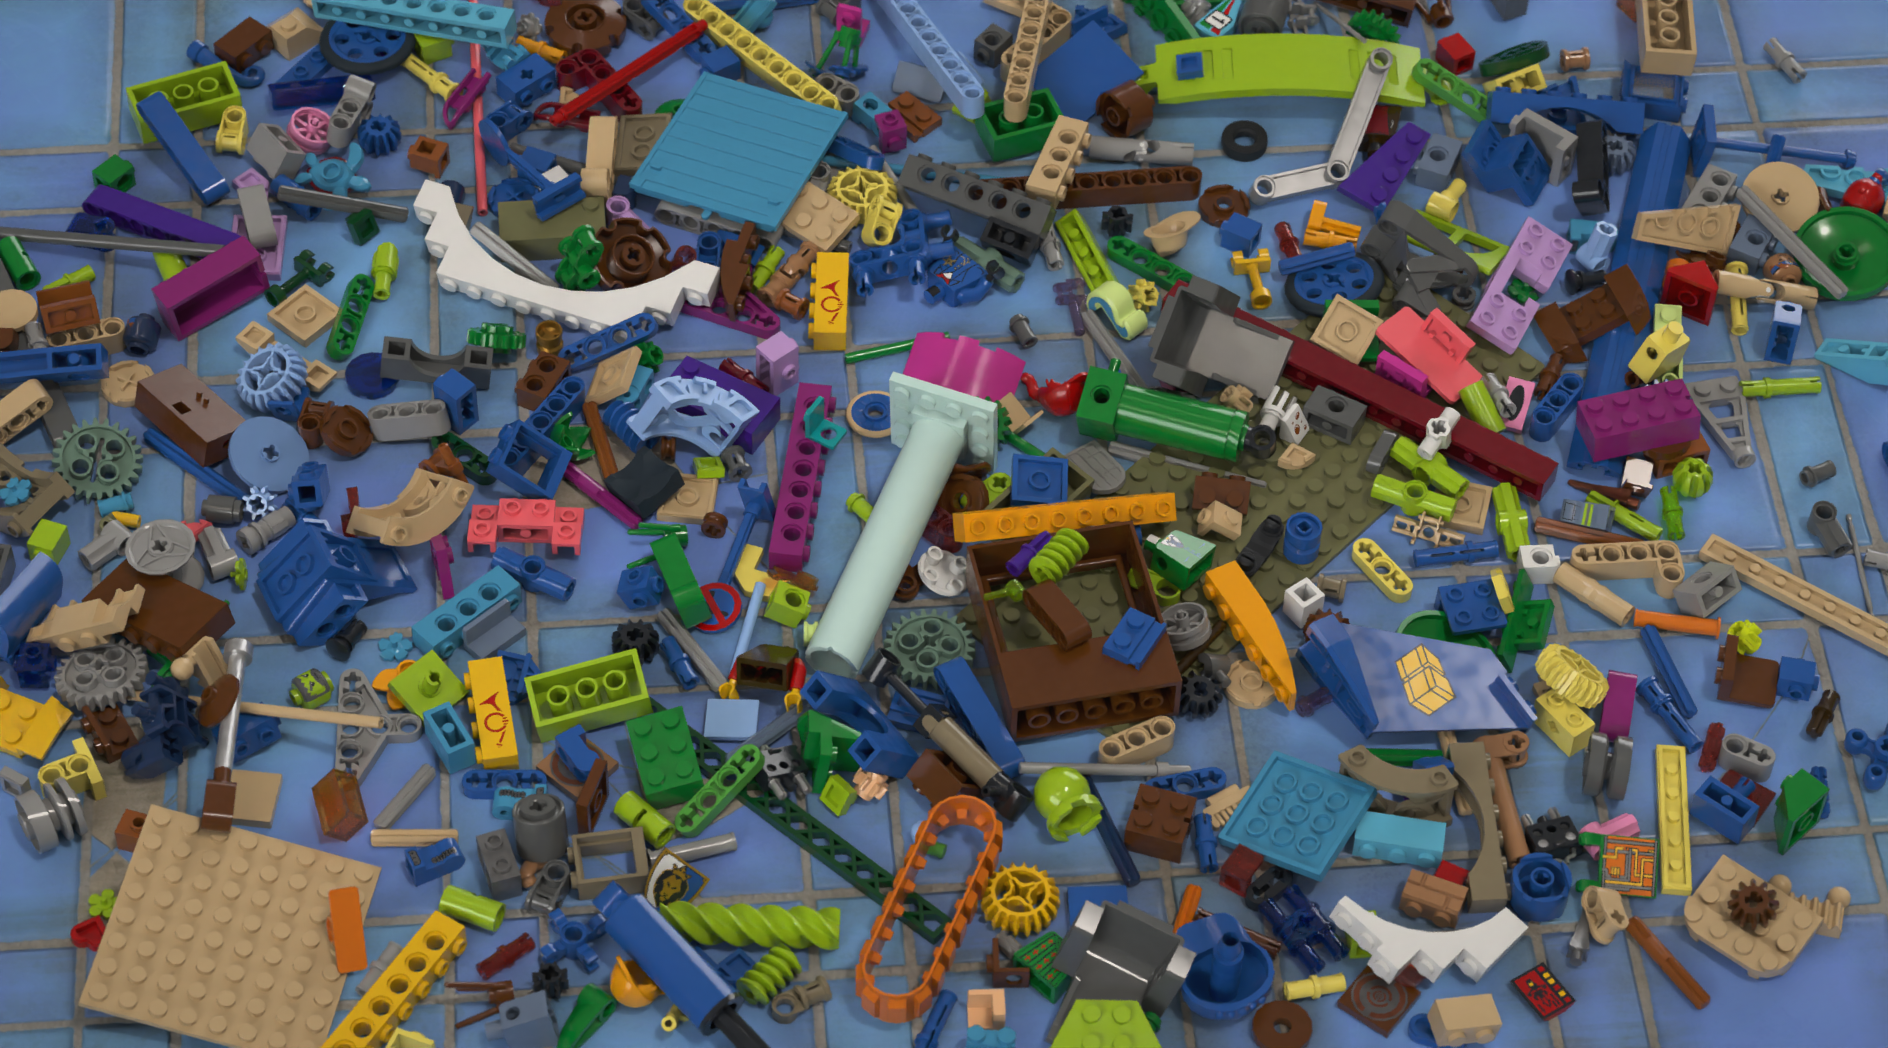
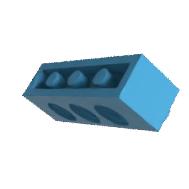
[411,565,522,660]

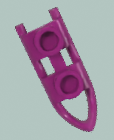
[442,68,492,130]

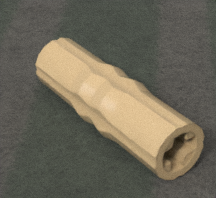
[1552,562,1635,627]

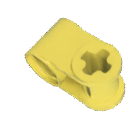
[215,105,249,155]
[861,194,903,247]

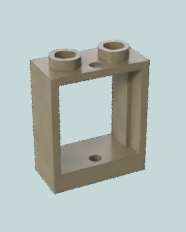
[567,826,649,901]

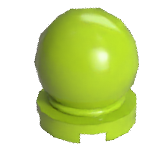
[1033,766,1103,842]

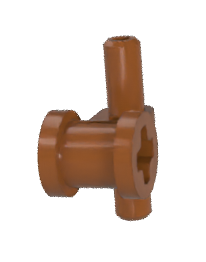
[418,443,469,483]

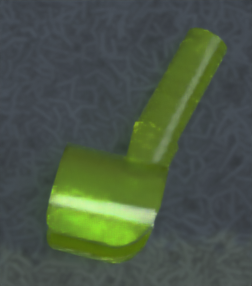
[983,580,1025,602]

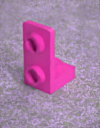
[836,3,870,48]

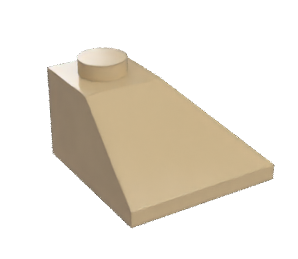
[266,7,323,61]

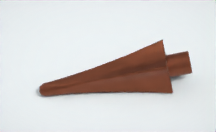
[1568,479,1641,510]

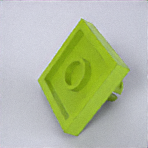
[388,649,470,727]

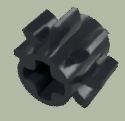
[1101,206,1133,237]
[532,961,569,999]

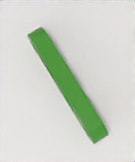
[1412,58,1494,125]
[674,744,765,838]

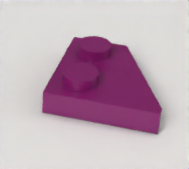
[429,533,455,600]

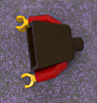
[719,644,807,713]

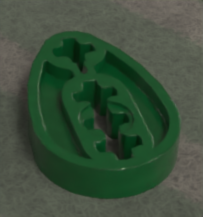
[1478,40,1550,77]

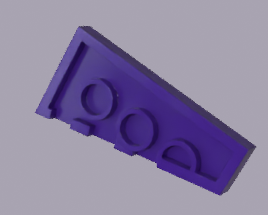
[1336,122,1431,211]

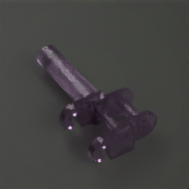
[1052,278,1088,336]

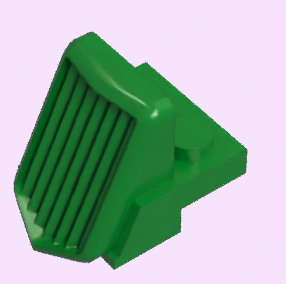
[797,710,862,794]

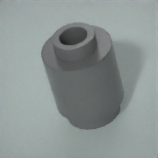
[201,494,244,524]

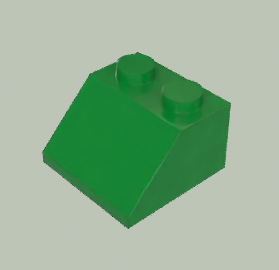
[1773,768,1830,856]

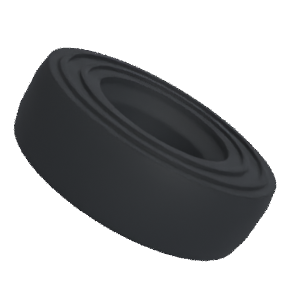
[1221,120,1268,162]

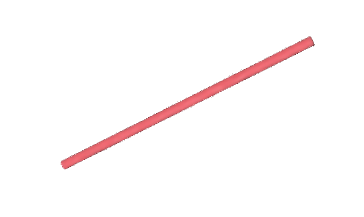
[468,0,488,216]

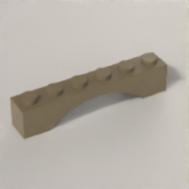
[1445,742,1511,914]

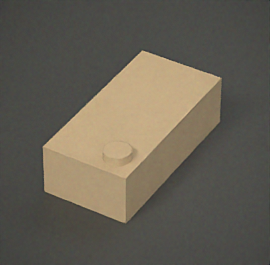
[1635,0,1697,76]

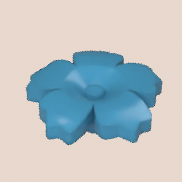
[0,477,32,507]
[378,632,413,662]

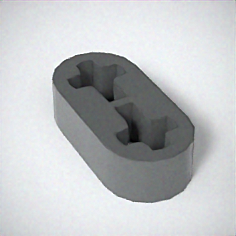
[1366,429,1399,475]

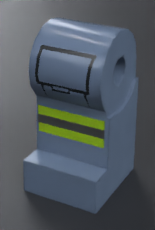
[1559,499,1616,532]

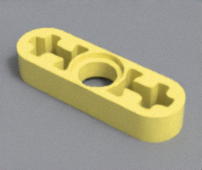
[1352,538,1413,603]

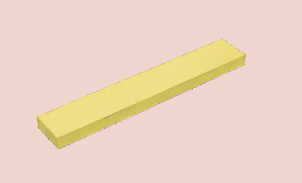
[1655,744,1692,896]

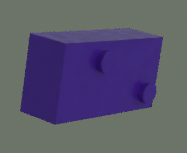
[670,356,781,455]

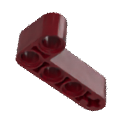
[556,48,643,122]

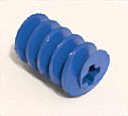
[603,400,661,454]

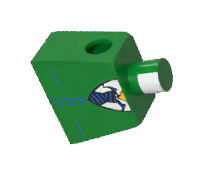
[1144,530,1216,591]

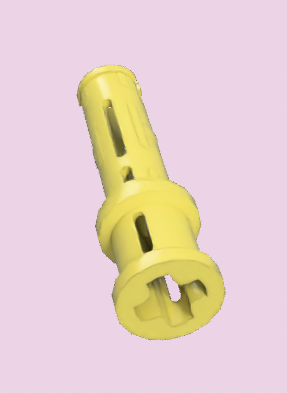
[401,54,464,102]
[1724,261,1749,336]

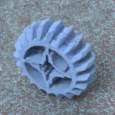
[235,342,309,414]

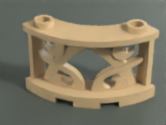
[346,468,474,546]

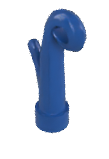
[186,40,265,87]

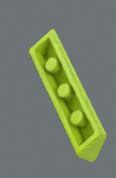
[1054,208,1119,292]

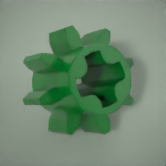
[634,341,664,373]

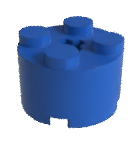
[1509,852,1572,922]

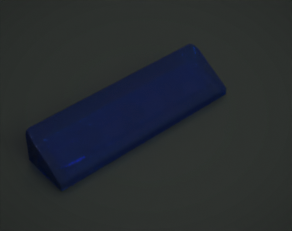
[268,75,375,111]

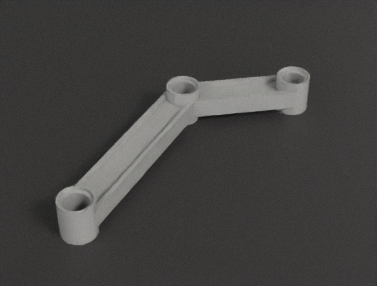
[1248,47,1393,205]

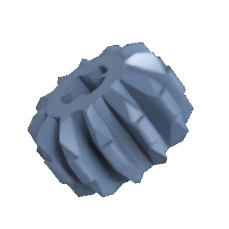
[1607,133,1636,176]

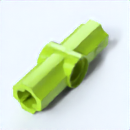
[1390,436,1470,500]
[1370,474,1458,522]
[1492,482,1530,562]

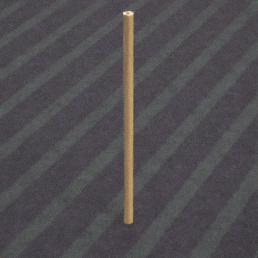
[125,690,384,729]

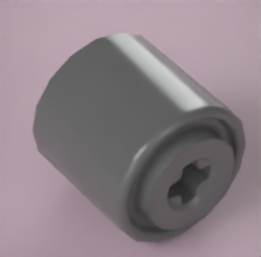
[1238,0,1290,35]
[512,793,569,863]

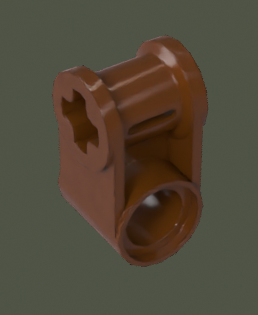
[297,397,335,449]

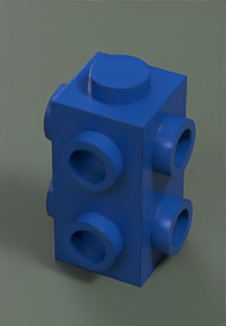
[288,461,330,511]
[211,702,282,764]

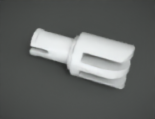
[1259,385,1297,443]

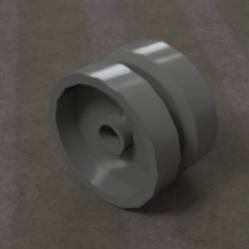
[1582,731,1633,801]

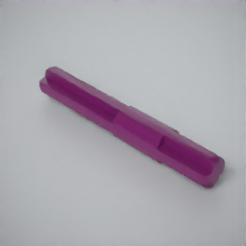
[563,461,643,529]

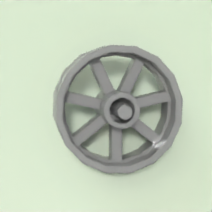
[1162,602,1212,651]

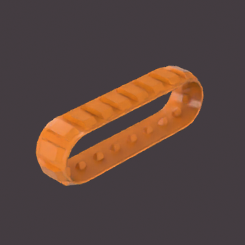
[856,795,1003,1024]

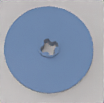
[228,416,309,494]

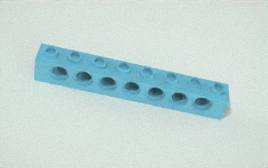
[312,0,517,48]

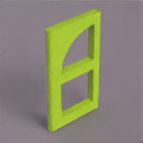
[1407,209,1510,276]

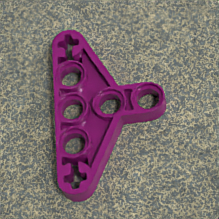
[680,265,780,339]

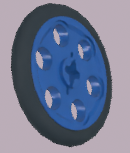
[319,20,416,75]
[1284,252,1385,317]

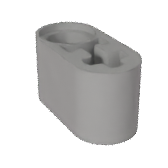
[1718,733,1776,783]

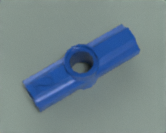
[491,546,576,601]

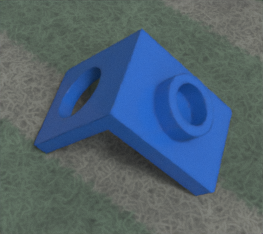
[267,387,310,421]

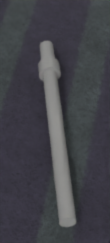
[1018,762,1191,778]

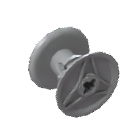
[125,519,205,590]

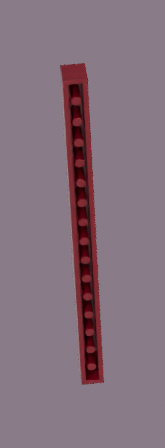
[1161,279,1559,502]

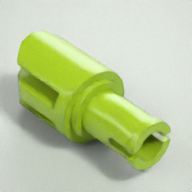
[371,242,399,300]

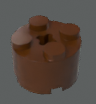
[1096,80,1155,138]

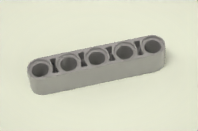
[654,200,784,254]

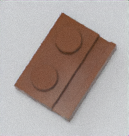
[888,91,942,143]

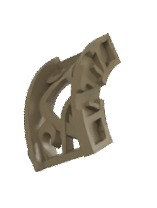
[0,442,75,538]
[1338,744,1459,827]

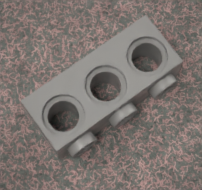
[1682,164,1739,208]

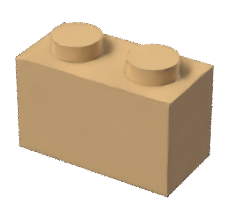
[1427,993,1502,1047]

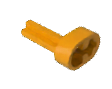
[1307,200,1361,238]

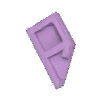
[232,168,270,200]

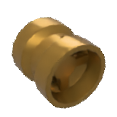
[535,320,563,356]

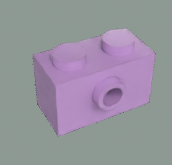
[756,331,799,396]

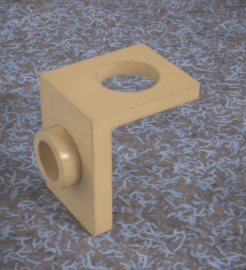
[999,392,1044,434]

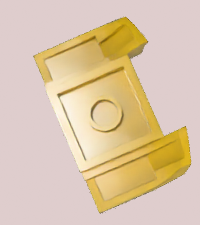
[0,676,74,761]

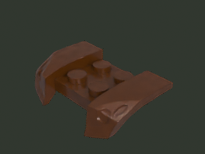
[1534,264,1651,363]

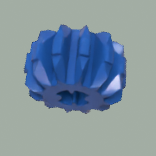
[357,113,402,156]

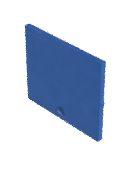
[1033,20,1144,122]

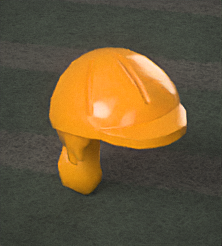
[610,955,665,1008]

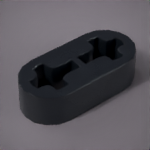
[1245,865,1293,912]

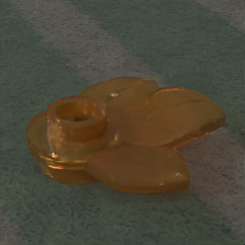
[766,565,819,592]

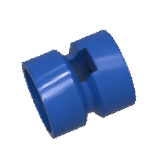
[1283,512,1323,565]

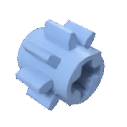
[242,486,278,520]

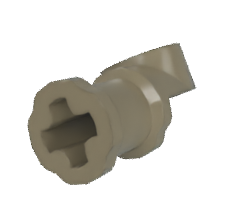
[771,975,832,1024]

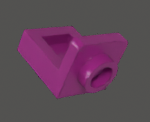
[874,109,907,154]

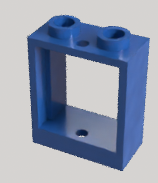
[486,419,573,500]

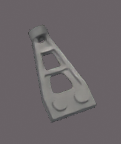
[1685,376,1756,468]

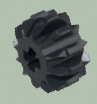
[612,619,659,667]
[1180,670,1223,719]

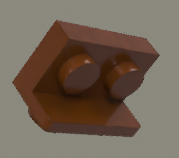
[80,704,139,764]

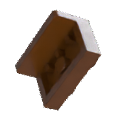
[1192,472,1251,516]

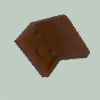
[1714,634,1779,708]

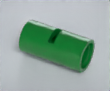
[0,236,41,291]

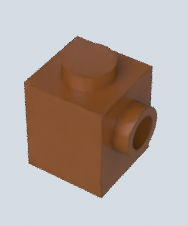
[114,809,147,853]

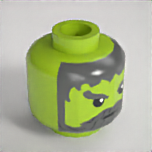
[289,668,334,709]

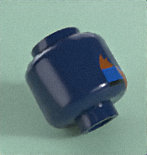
[123,313,161,356]

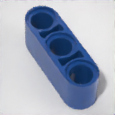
[1529,373,1584,442]

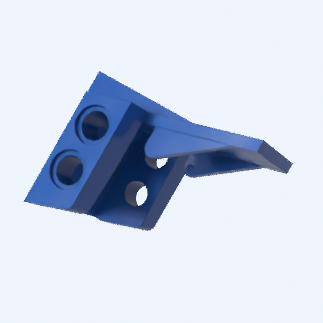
[256,518,417,646]

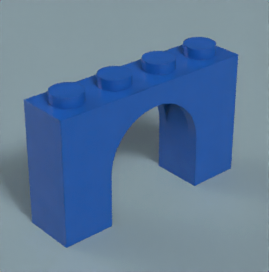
[800,670,919,779]

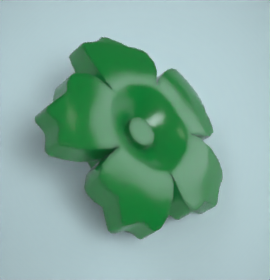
[1507,278,1539,304]

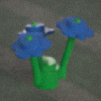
[805,25,869,79]

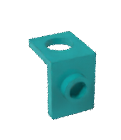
[803,396,847,450]

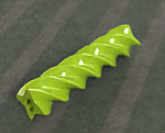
[660,901,840,950]

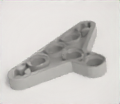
[335,668,423,792]

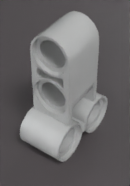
[326,74,377,148]

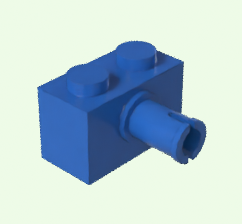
[1689,775,1760,844]

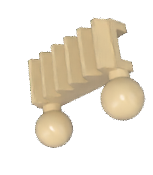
[170,636,228,721]
[1768,874,1851,939]

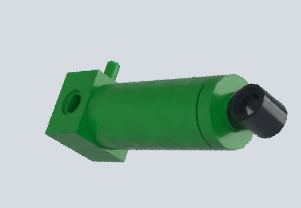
[1076,358,1277,463]

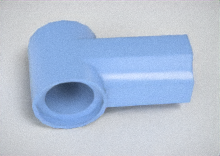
[1575,221,1618,272]

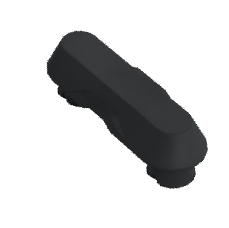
[1235,514,1284,578]

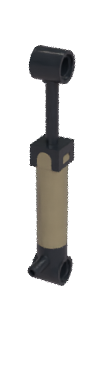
[861,647,1034,822]

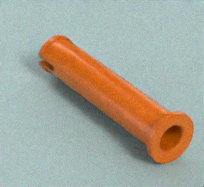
[1633,609,1721,639]

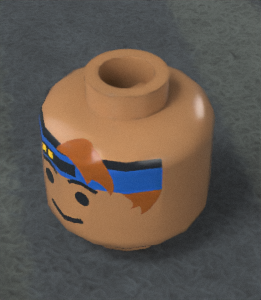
[1763,253,1802,290]

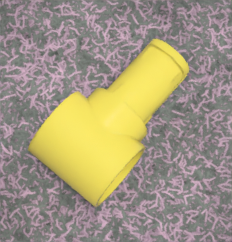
[1425,178,1467,223]

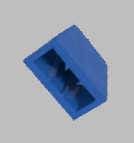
[1764,300,1803,365]

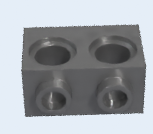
[476,828,523,901]

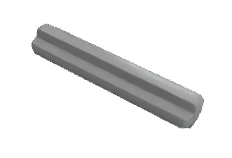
[374,763,436,829]

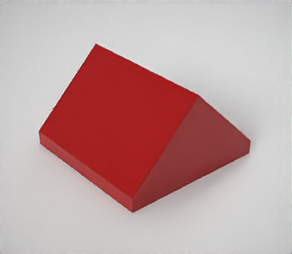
[1660,260,1719,326]

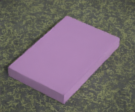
[232,215,288,281]

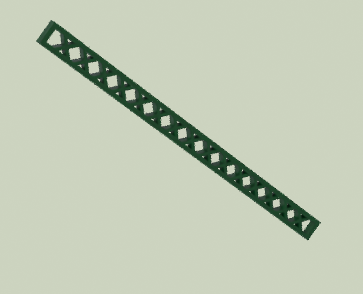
[629,696,953,945]

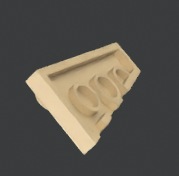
[1631,204,1741,256]

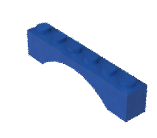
[1486,87,1645,135]

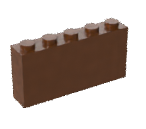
[81,558,235,662]

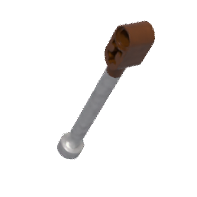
[200,638,254,833]

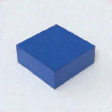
[1176,52,1204,81]

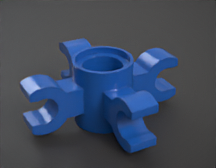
[540,908,607,973]

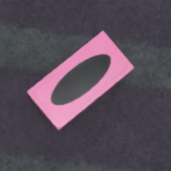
[1499,376,1536,434]

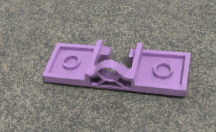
[1466,216,1573,355]

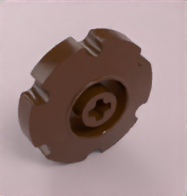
[545,0,626,56]
[594,217,673,291]

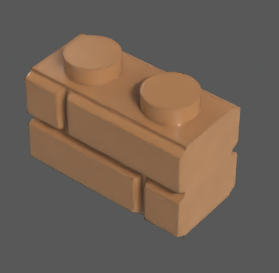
[1399,869,1469,929]

